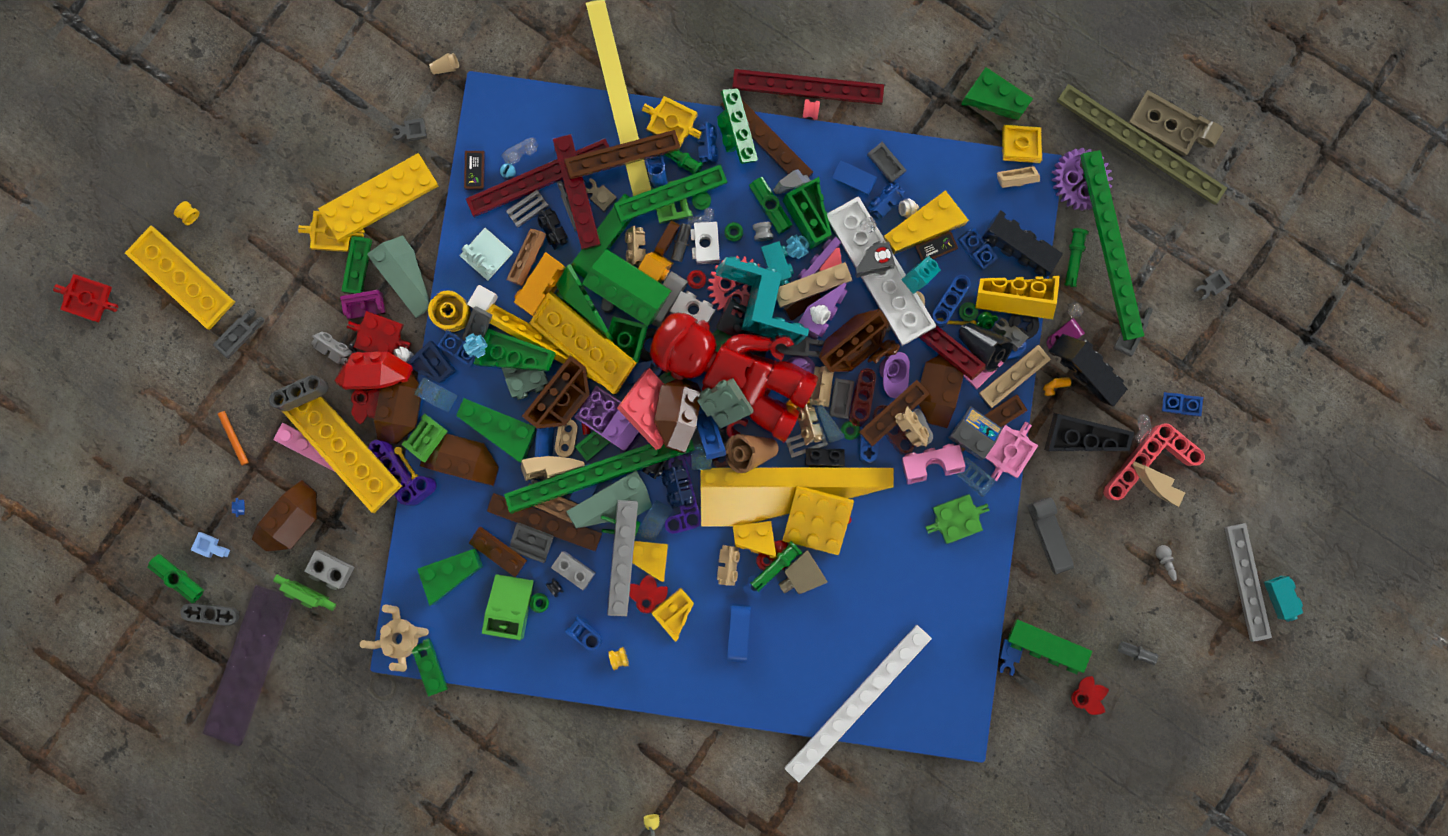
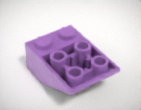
[799,283,847,340]
[575,386,639,452]

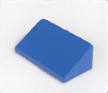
[534,427,554,457]

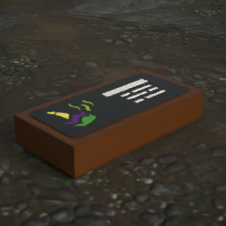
[464,151,485,190]
[915,231,958,261]

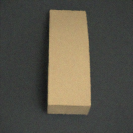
[521,456,585,481]
[1133,461,1185,507]

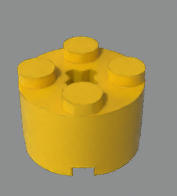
[428,291,471,332]

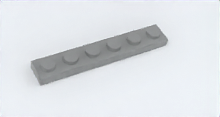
[607,500,638,616]
[1224,523,1272,642]

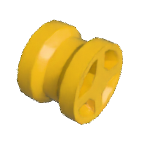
[174,201,200,225]
[608,647,629,670]

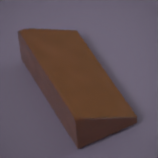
[783,294,821,321]

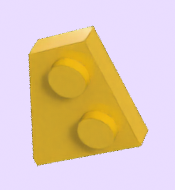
[733,521,776,559]
[632,541,668,582]
[651,588,694,642]

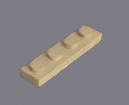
[776,262,852,308]
[979,345,1051,408]

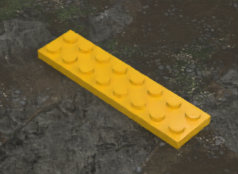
[280,388,402,513]

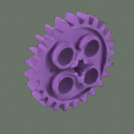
[1052,148,1113,211]

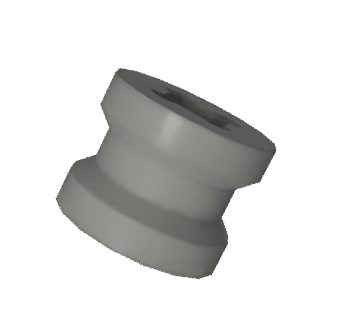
[753,222,773,242]

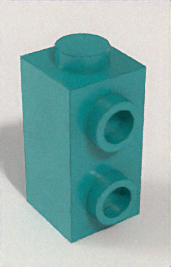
[761,241,794,287]
[901,256,941,294]
[1264,576,1303,622]

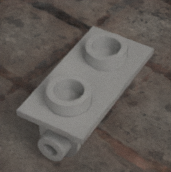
[311,332,353,365]

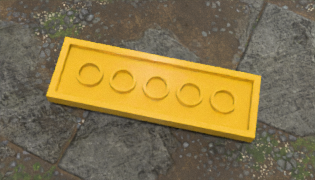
[318,153,439,242]
[125,225,235,330]
[530,292,637,394]

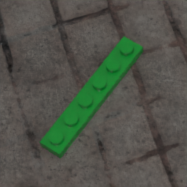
[614,165,728,223]

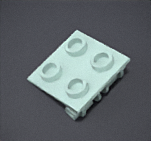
[460,228,513,281]

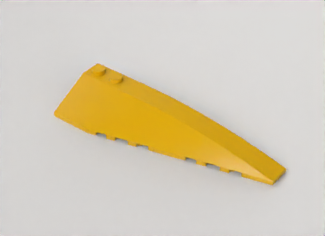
[701,468,894,526]

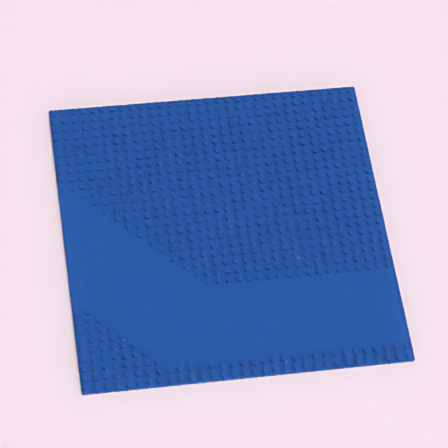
[370,71,1062,763]

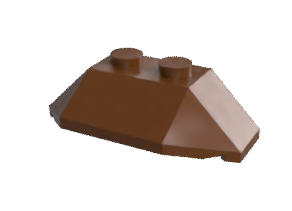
[819,309,889,372]
[919,354,964,429]
[522,355,590,429]
[374,371,423,444]
[654,378,701,453]
[420,434,499,486]
[252,480,317,551]

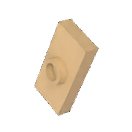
[997,166,1040,188]

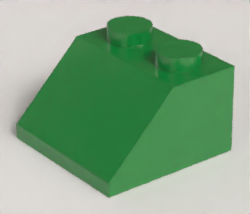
[609,316,648,363]

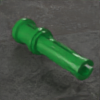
[654,134,703,175]
[1064,228,1089,287]
[750,541,803,592]

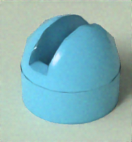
[500,163,516,180]

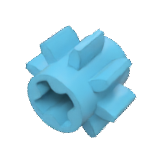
[786,234,809,259]
[463,333,488,358]

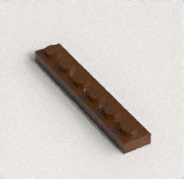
[720,99,813,177]
[564,130,681,179]
[487,493,603,552]

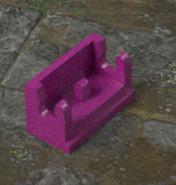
[340,290,386,320]

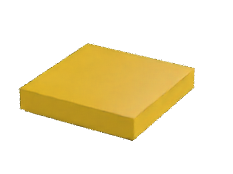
[1002,125,1042,163]

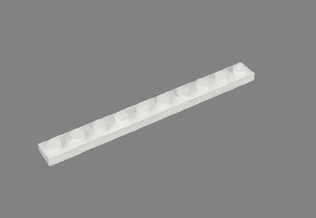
[785,625,932,782]

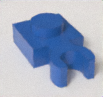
[999,639,1023,676]

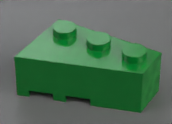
[961,67,1033,120]
[782,177,832,250]
[417,549,483,606]

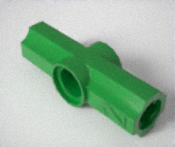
[749,177,793,234]
[147,554,204,603]

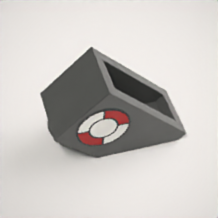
[855,241,895,278]

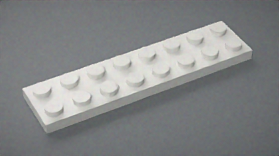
[827,196,936,346]

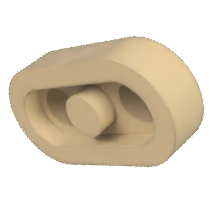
[555,420,578,457]

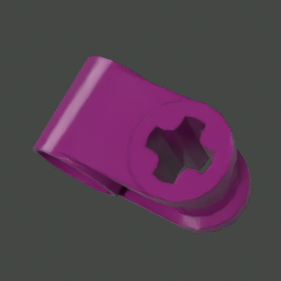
[1046,318,1085,349]

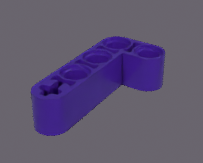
[368,440,436,506]
[665,455,701,534]

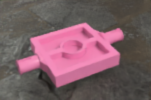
[985,422,1038,481]

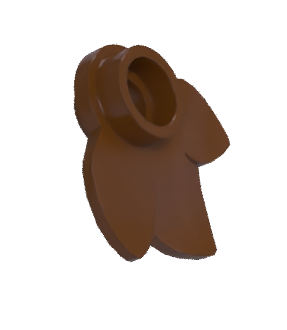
[867,339,900,364]

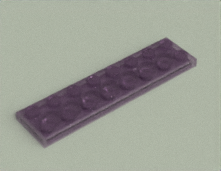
[202,585,293,746]

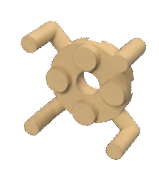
[360,604,429,672]

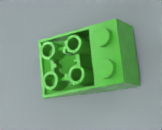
[482,574,534,640]

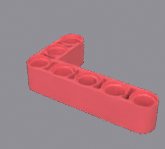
[1103,423,1205,500]

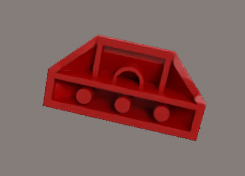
[334,351,413,390]

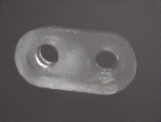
[502,137,539,164]

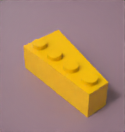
[883,190,969,255]
[975,276,1060,319]

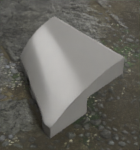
[773,169,811,194]

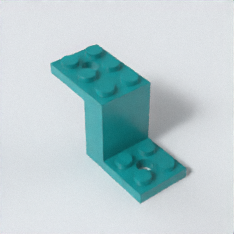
[715,257,809,345]

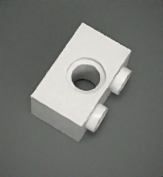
[691,222,720,265]
[670,291,715,324]

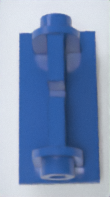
[697,122,719,164]
[867,183,905,219]

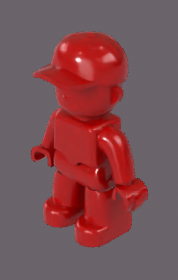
[650,312,818,443]

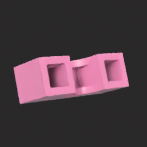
[902,444,966,484]

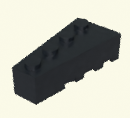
[982,210,1063,276]
[1048,334,1128,407]
[1044,413,1134,451]

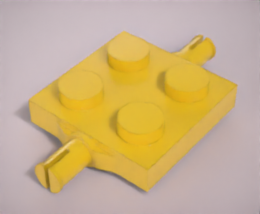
[642,96,702,147]
[298,211,365,252]

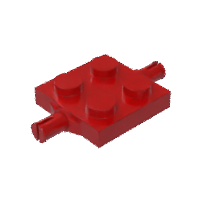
[53,274,118,322]
[347,311,411,354]

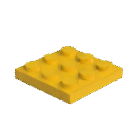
[783,486,854,555]

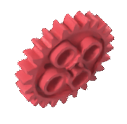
[707,256,760,319]

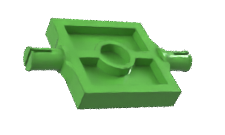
[925,494,990,544]
[273,575,336,611]

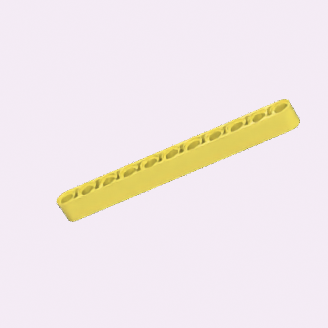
[586,0,651,196]

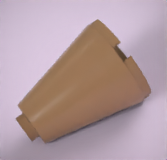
[725,434,778,473]

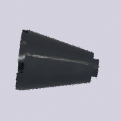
[959,323,1013,372]

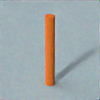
[218,411,249,466]

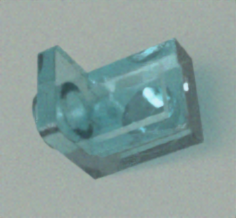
[691,447,711,470]

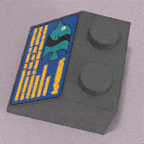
[948,406,1003,460]

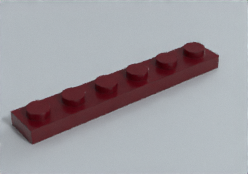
[553,134,601,250]

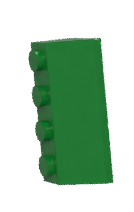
[582,249,672,326]

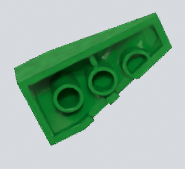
[556,264,613,341]

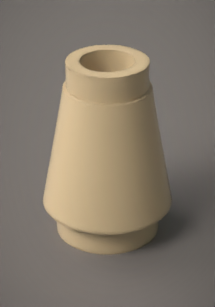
[429,53,459,75]

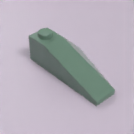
[367,235,430,318]
[566,471,652,529]

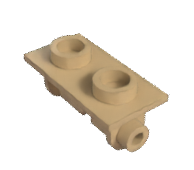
[625,226,646,267]
[810,366,834,407]
[797,404,823,445]
[895,406,929,447]
[717,545,740,586]

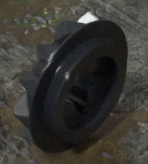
[1008,314,1039,339]

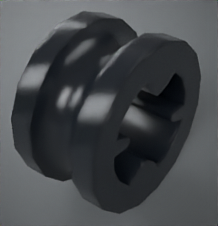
[546,578,564,597]

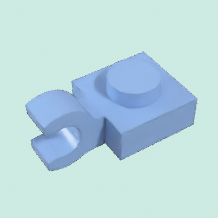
[191,532,230,558]

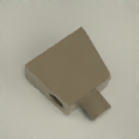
[778,550,828,594]

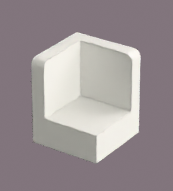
[467,285,498,311]

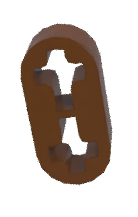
[654,221,680,256]

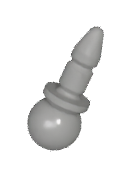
[1156,545,1177,581]

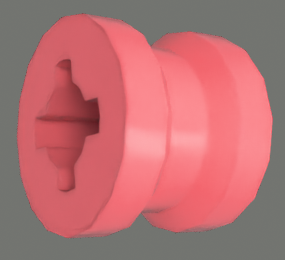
[802,99,820,120]

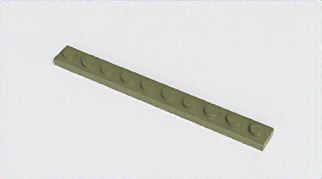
[1057,84,1227,205]

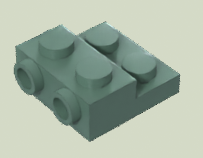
[502,368,549,400]
[697,378,754,429]

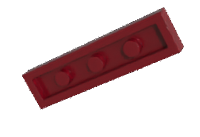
[919,325,986,380]

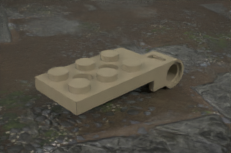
[1128,90,1224,156]

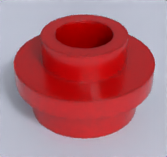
[687,270,706,289]

